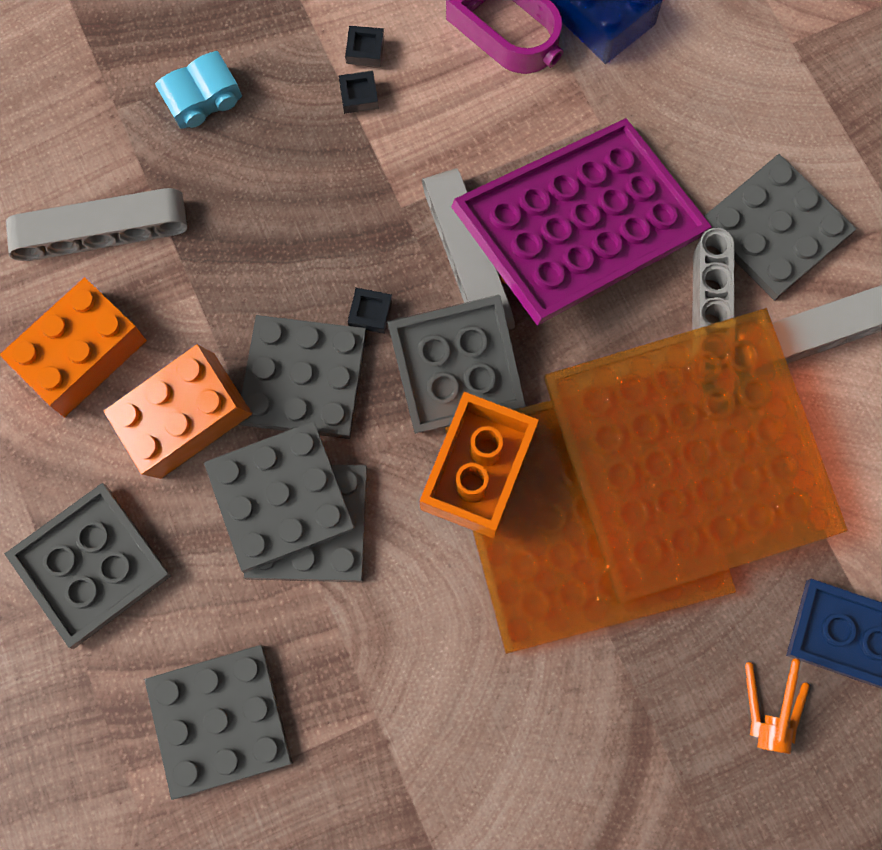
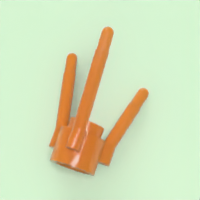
[745,658,810,754]

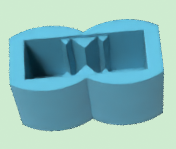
[155,51,242,129]

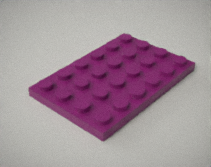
[451,118,712,326]

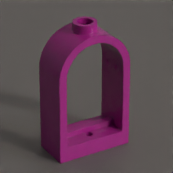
[446,0,563,74]

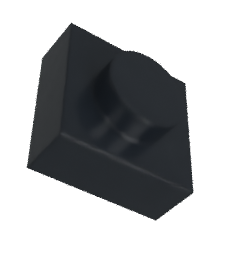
[345,26,385,67]
[338,70,379,114]
[347,287,393,334]

